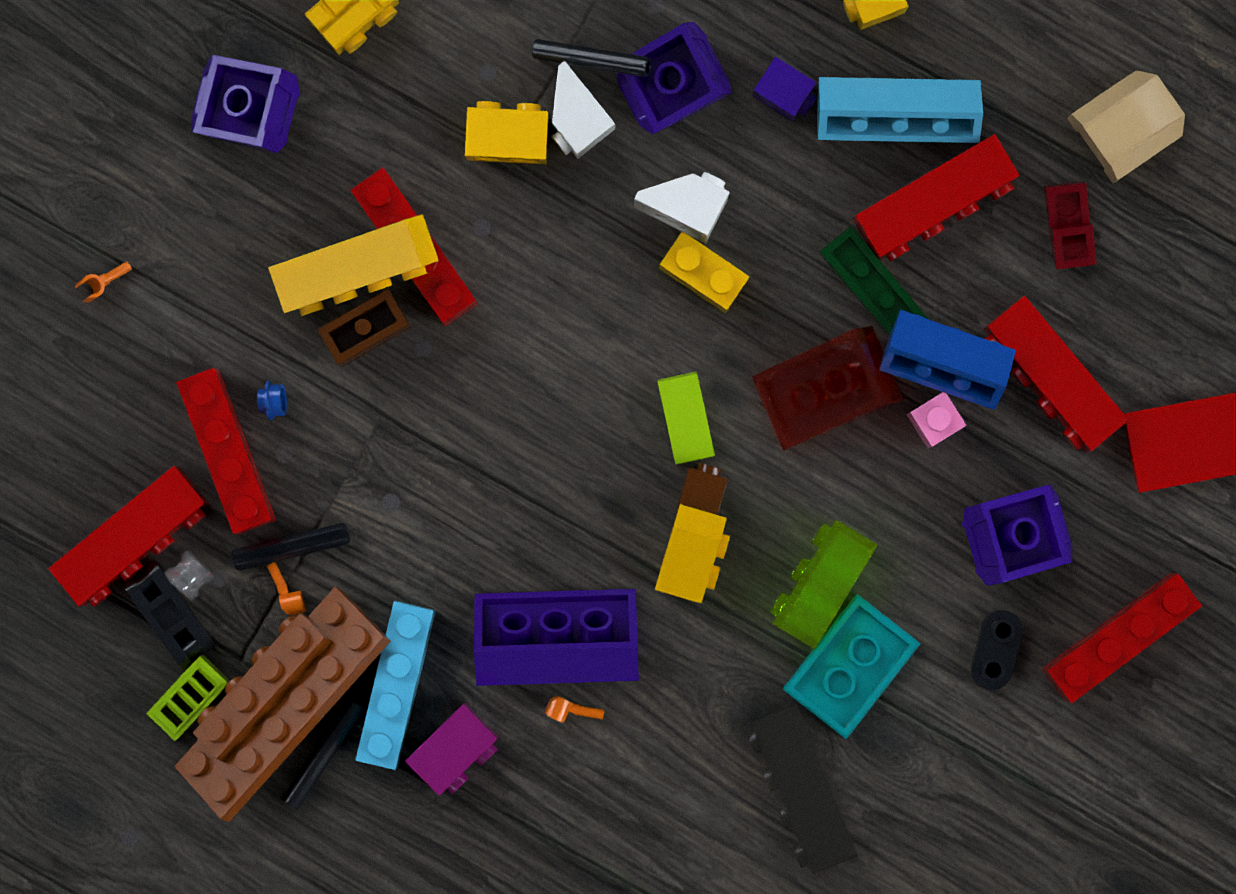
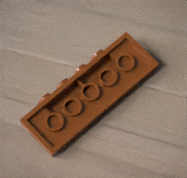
[174,586,391,822]

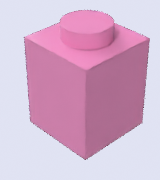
[906,392,967,449]

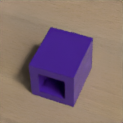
[752,56,818,122]

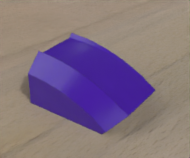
[616,22,732,135]
[191,55,300,154]
[962,484,1072,586]

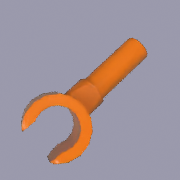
[75,261,132,303]
[267,562,306,615]
[544,696,604,723]

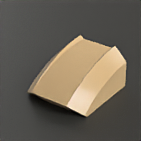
[1067,70,1185,184]

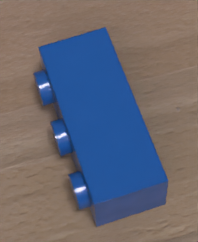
[879,310,1016,410]

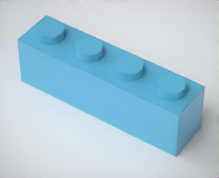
[817,77,983,143]
[355,601,436,770]

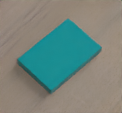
[782,594,921,739]

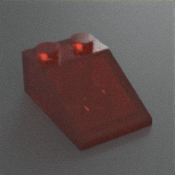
[752,326,904,450]

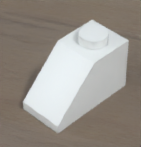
[551,61,615,159]

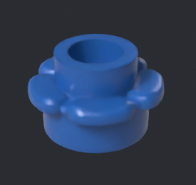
[257,380,287,420]

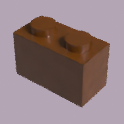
[317,289,412,368]

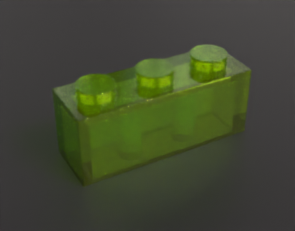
[769,519,878,649]

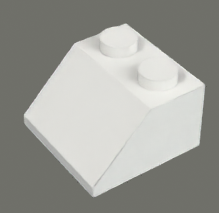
[634,172,730,244]

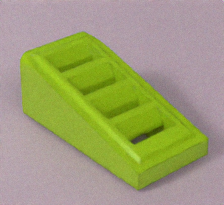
[146,655,230,741]

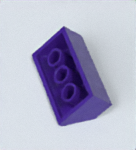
[474,589,639,686]

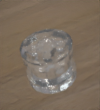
[164,550,216,601]

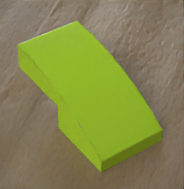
[657,371,715,465]

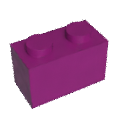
[405,702,499,796]

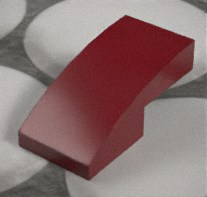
[1044,181,1097,270]

